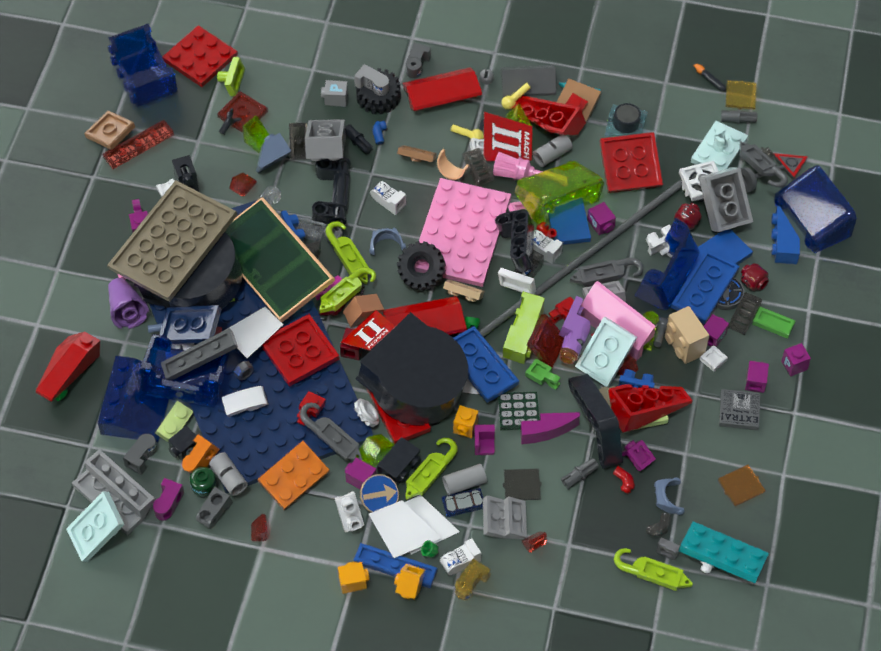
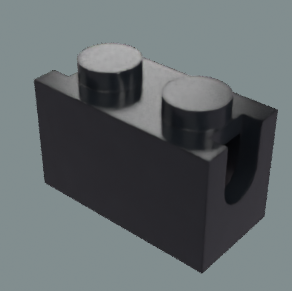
[172,155,199,192]
[377,437,421,486]

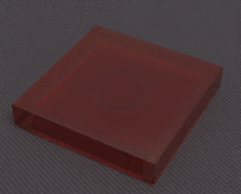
[217,91,268,134]
[526,314,564,367]

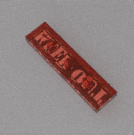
[102,120,174,169]

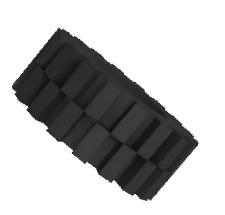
[356,68,401,115]
[397,241,446,291]

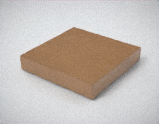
[557,79,601,124]
[84,111,135,150]

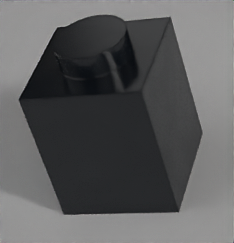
[168,425,197,461]

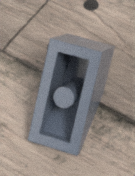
[256,133,291,173]

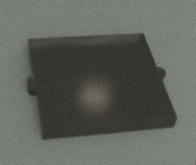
[503,469,542,500]

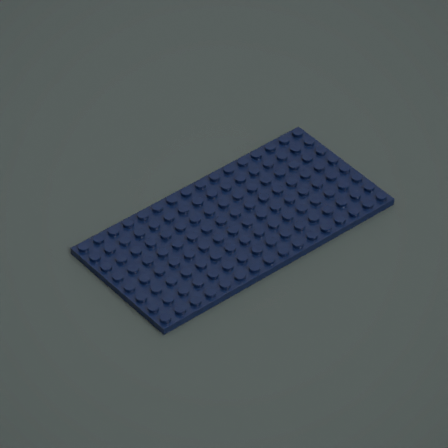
[149,197,375,493]

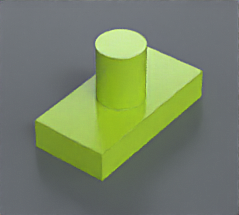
[217,57,245,96]

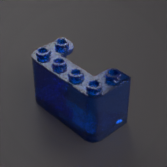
[107,24,178,107]

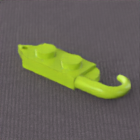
[325,221,369,284]
[319,267,376,313]
[614,548,693,591]

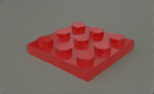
[162,25,238,87]
[599,132,663,193]
[261,314,340,387]

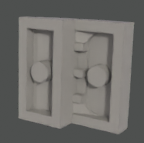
[483,495,527,539]

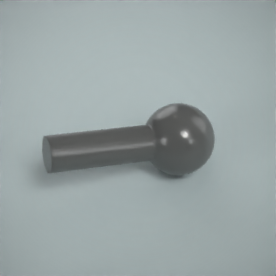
[654,317,668,347]

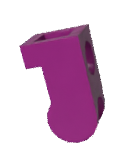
[153,478,184,521]

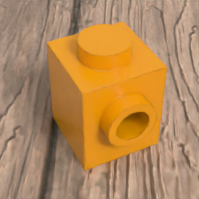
[453,405,479,438]
[338,562,370,594]
[394,564,425,599]

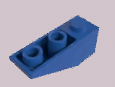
[771,206,800,264]

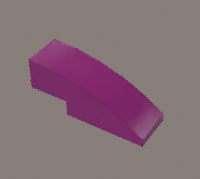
[520,412,580,444]

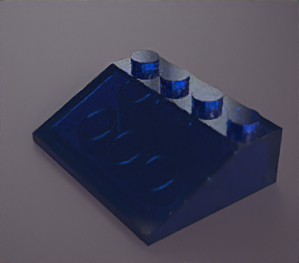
[98,356,174,442]

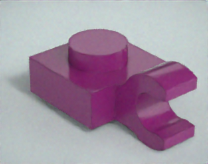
[129,199,148,232]

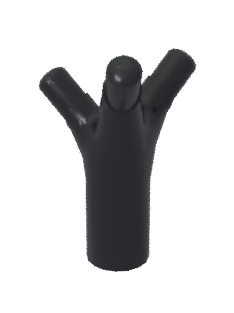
[219,108,242,135]

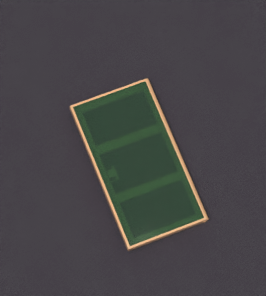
[225,197,335,323]

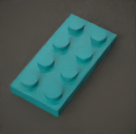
[679,521,769,583]

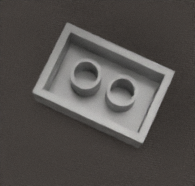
[305,120,346,161]
[699,167,753,232]

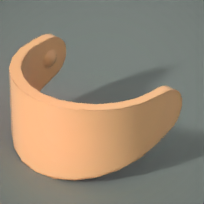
[437,149,469,180]

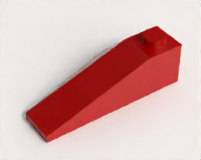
[512,95,586,135]
[36,331,100,402]
[608,384,693,432]

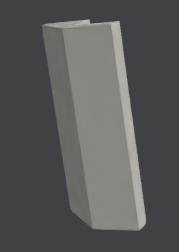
[72,449,155,536]

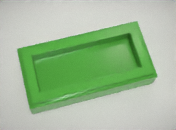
[752,307,795,339]

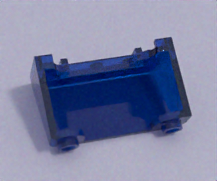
[774,165,857,254]
[635,218,699,310]
[140,334,229,406]

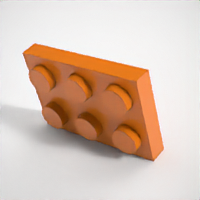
[258,441,329,510]

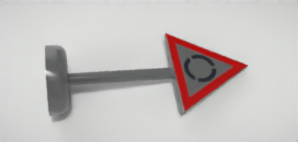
[741,153,808,193]

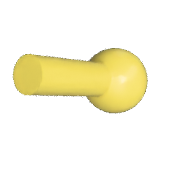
[501,83,531,110]
[451,124,484,139]

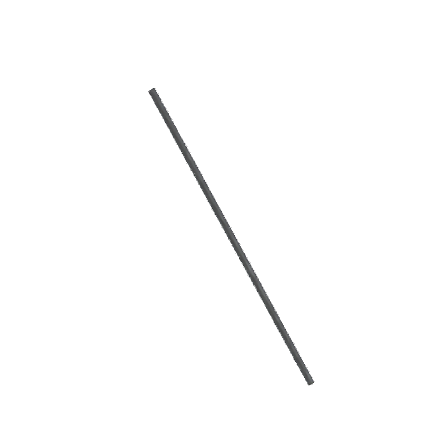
[479,173,693,337]

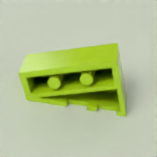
[503,291,546,364]

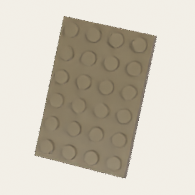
[107,180,237,302]

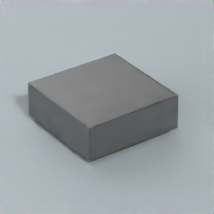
[656,537,680,560]

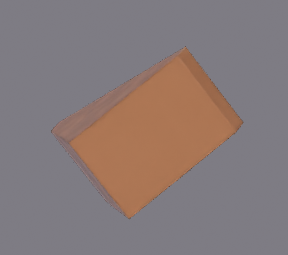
[343,294,385,328]

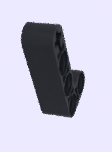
[495,209,534,272]

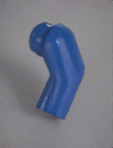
[373,121,387,144]

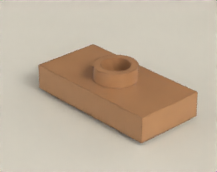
[397,145,437,162]

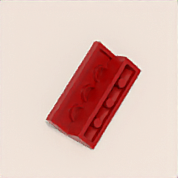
[403,67,482,111]
[383,296,467,335]

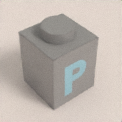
[321,80,348,107]

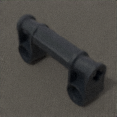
[312,157,351,225]

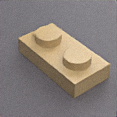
[443,279,485,302]

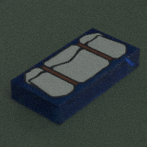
[441,488,483,517]

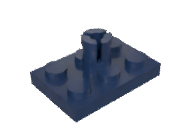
[158,305,222,345]

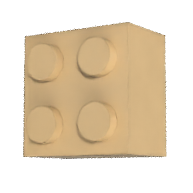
[665,306,709,364]

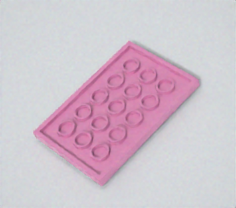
[414,178,511,287]

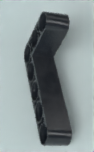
[568,373,623,469]

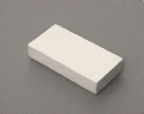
[498,268,536,294]

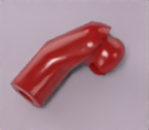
[536,222,557,238]
[613,466,635,494]

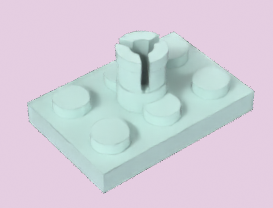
[691,121,748,171]
[575,317,638,387]
[66,491,125,562]

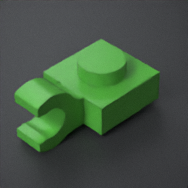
[525,359,560,390]

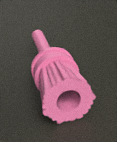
[493,152,568,185]

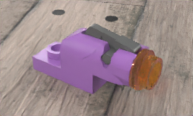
[559,296,592,364]

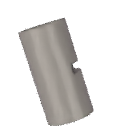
[533,134,573,167]
[209,452,248,496]
[442,464,487,495]

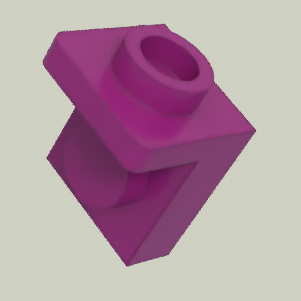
[622,440,656,471]

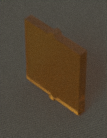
[718,465,765,506]

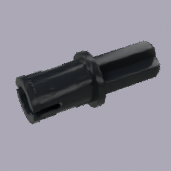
[345,124,373,154]

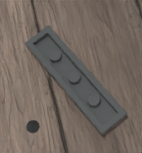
[161,328,238,382]

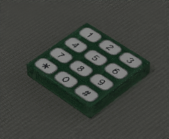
[498,392,539,430]

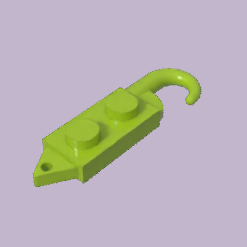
[406,438,458,499]

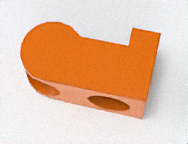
[182,434,219,474]

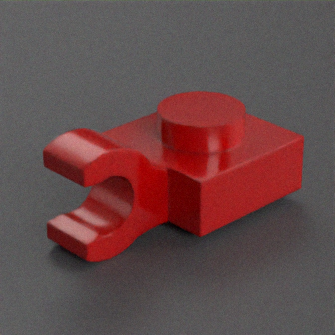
[548,297,574,325]
[297,391,326,425]

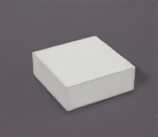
[700,345,728,372]

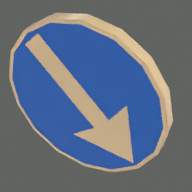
[360,474,399,513]

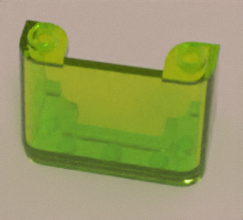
[514,161,604,224]

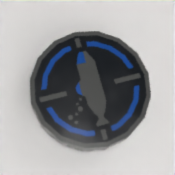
[716,277,744,310]

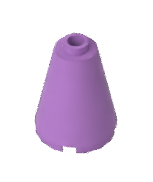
[108,278,149,329]

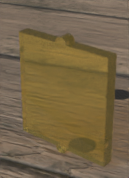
[726,80,756,110]

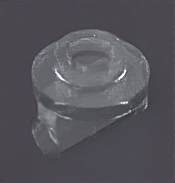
[259,186,281,205]

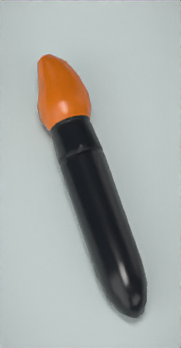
[694,64,727,91]

